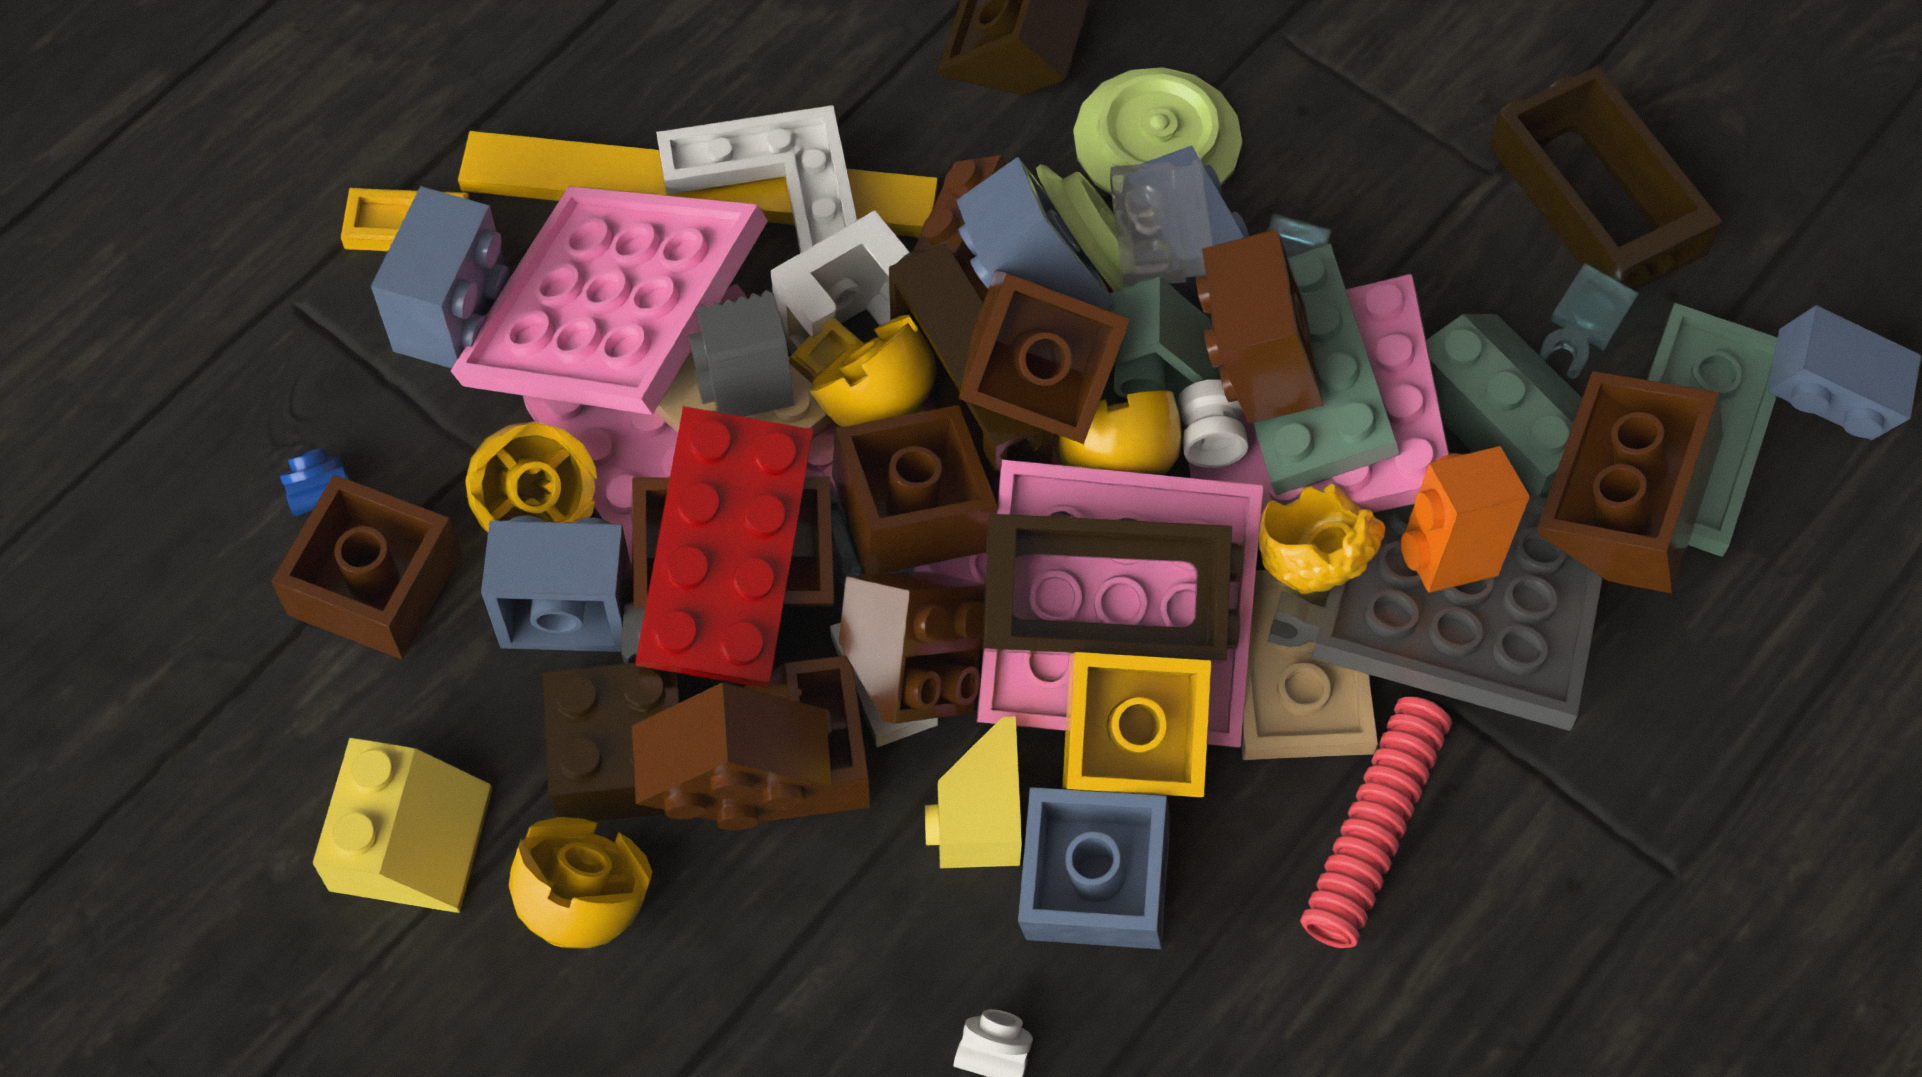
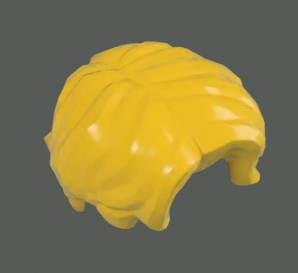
[1258,484,1386,594]

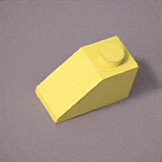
[925,716,1022,868]

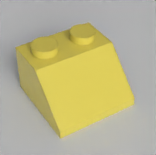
[313,738,493,913]

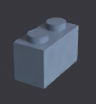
[1767,305,1921,440]

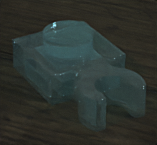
[1539,264,1639,379]

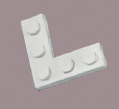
[656,105,857,253]

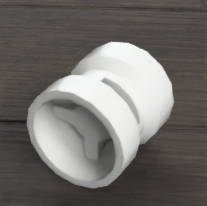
[1177,379,1248,468]

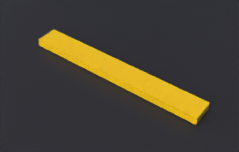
[458,131,937,238]

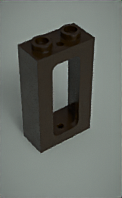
[1489,66,1723,303]
[889,242,1053,503]
[982,514,1243,663]

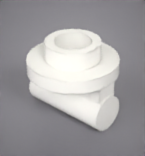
[953,1009,1033,1077]

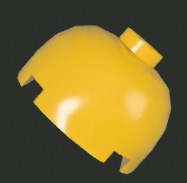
[809,315,937,427]
[1054,390,1183,475]
[465,421,597,532]
[509,817,652,948]

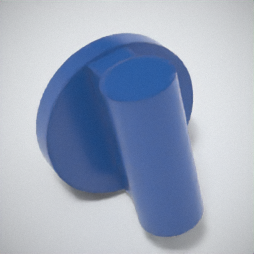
[279,447,349,517]

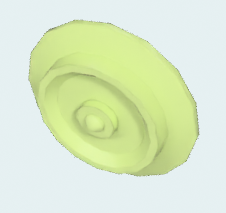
[1073,67,1243,202]
[1036,164,1149,292]

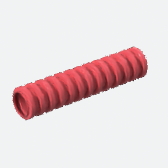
[1300,697,1452,948]

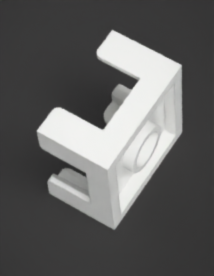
[771,210,910,355]

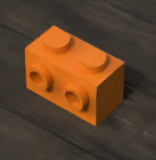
[1401,446,1530,593]

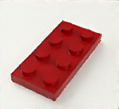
[635,406,813,688]

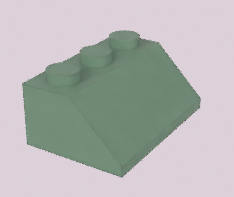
[1426,314,1582,498]

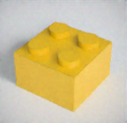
[1062,652,1211,797]

